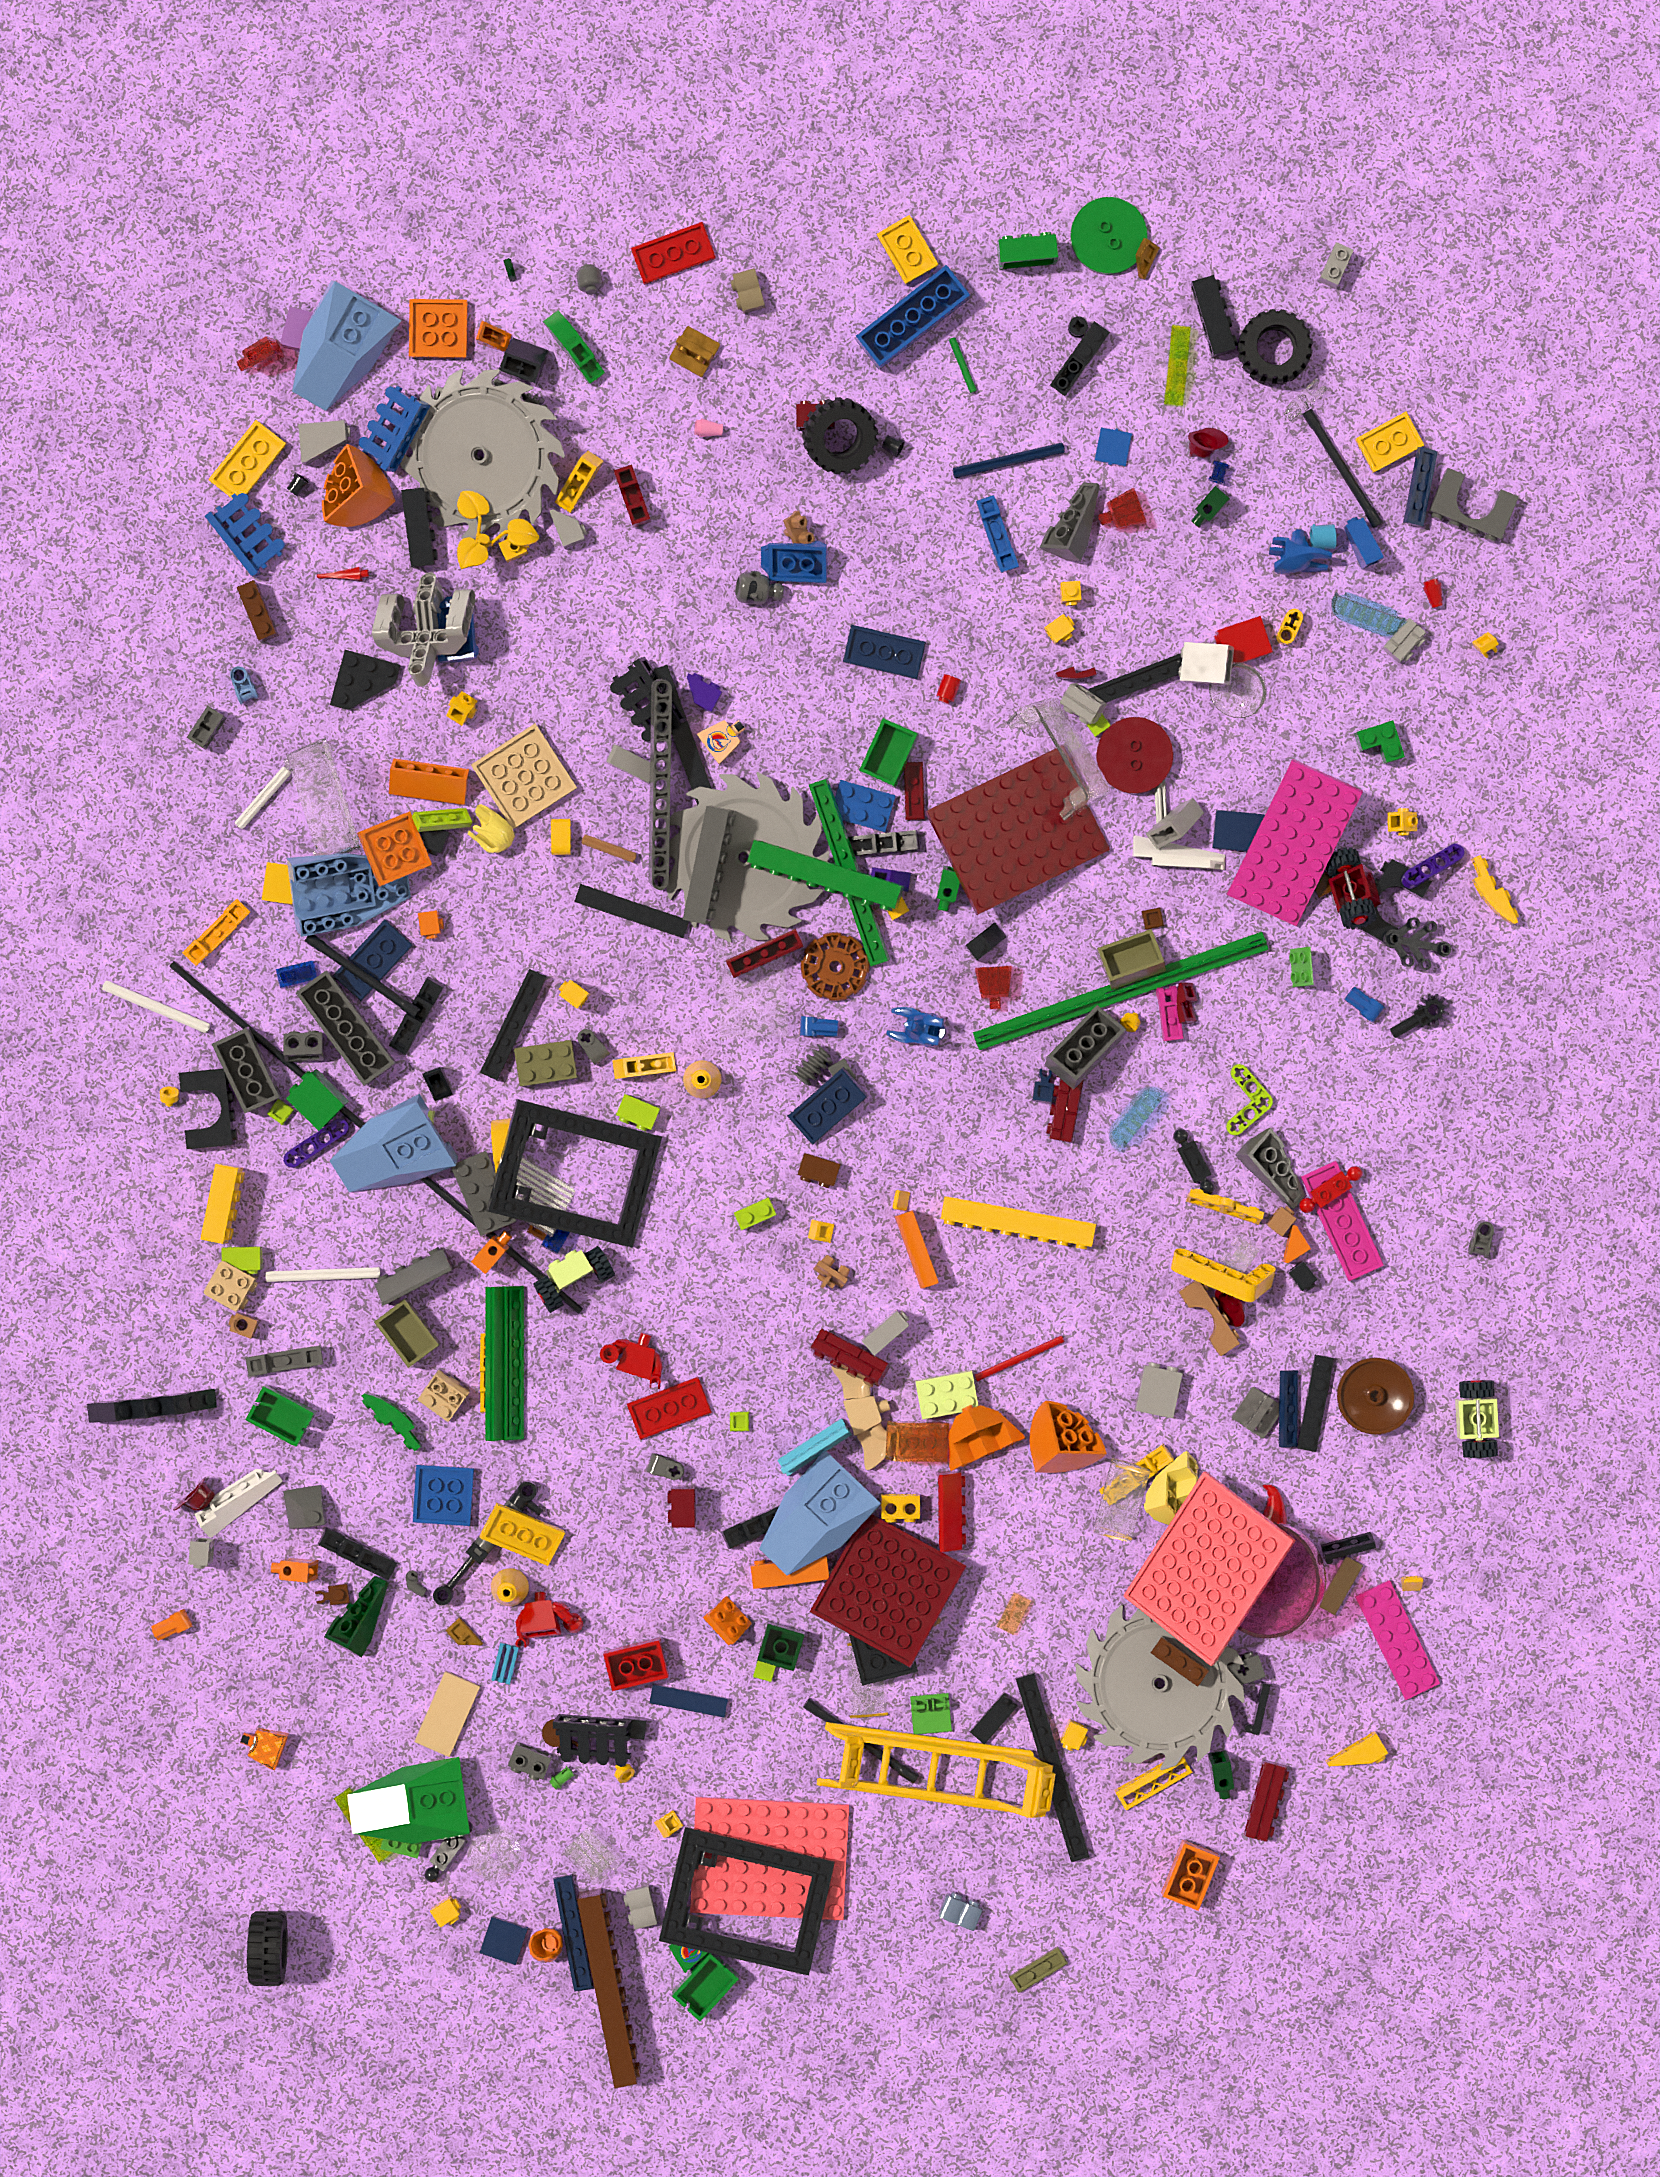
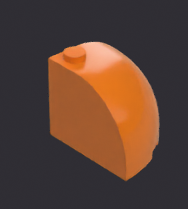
[322,444,395,527]
[1029,1401,1107,1473]

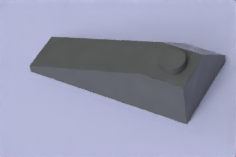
[1040,482,1100,561]
[1236,1128,1305,1209]

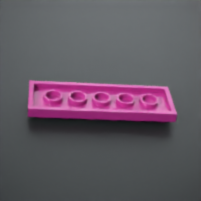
[1300,1161,1384,1281]
[1355,1580,1440,1700]

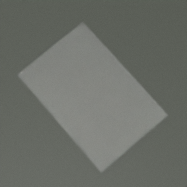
[715,933,789,1040]

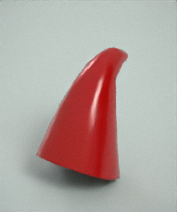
[1262,1484,1288,1530]

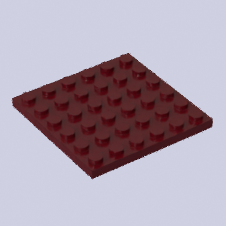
[809,1515,967,1668]

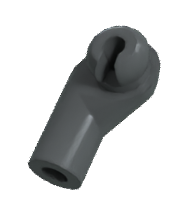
[405,1570,427,1597]

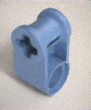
[230,666,259,705]

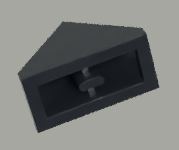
[422,1067,453,1101]

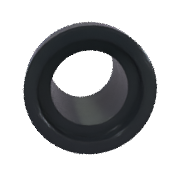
[882,435,905,458]
[287,472,311,497]

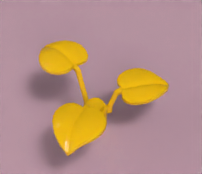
[457,491,539,569]

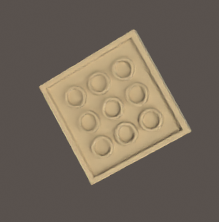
[471,723,577,830]

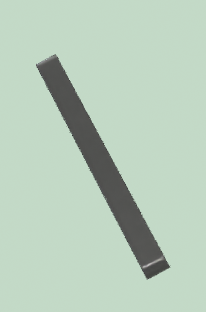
[648,679,672,890]

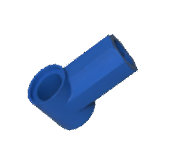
[1344,987,1385,1023]
[800,1016,838,1037]

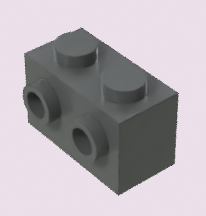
[508,1742,553,1781]

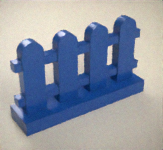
[359,385,431,472]
[205,493,285,578]

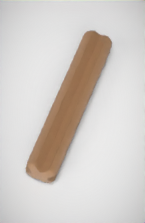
[581,834,637,863]

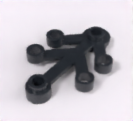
[1383,917,1451,970]

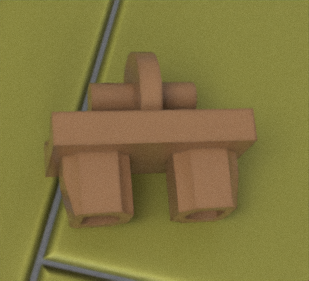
[783,511,815,544]
[813,1255,850,1289]

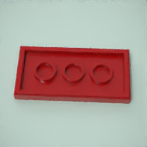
[631,222,716,285]
[627,1376,712,1440]

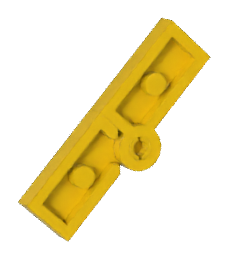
[1186,1189,1264,1225]

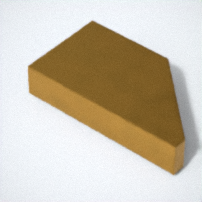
[1135,238,1160,280]
[445,1617,483,1646]

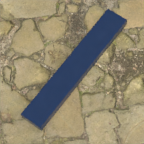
[553,1874,593,1992]

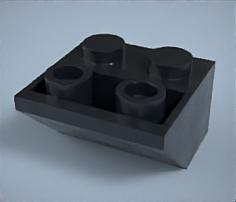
[499,338,549,387]

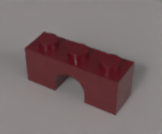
[614,464,651,528]

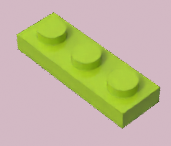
[412,808,472,832]

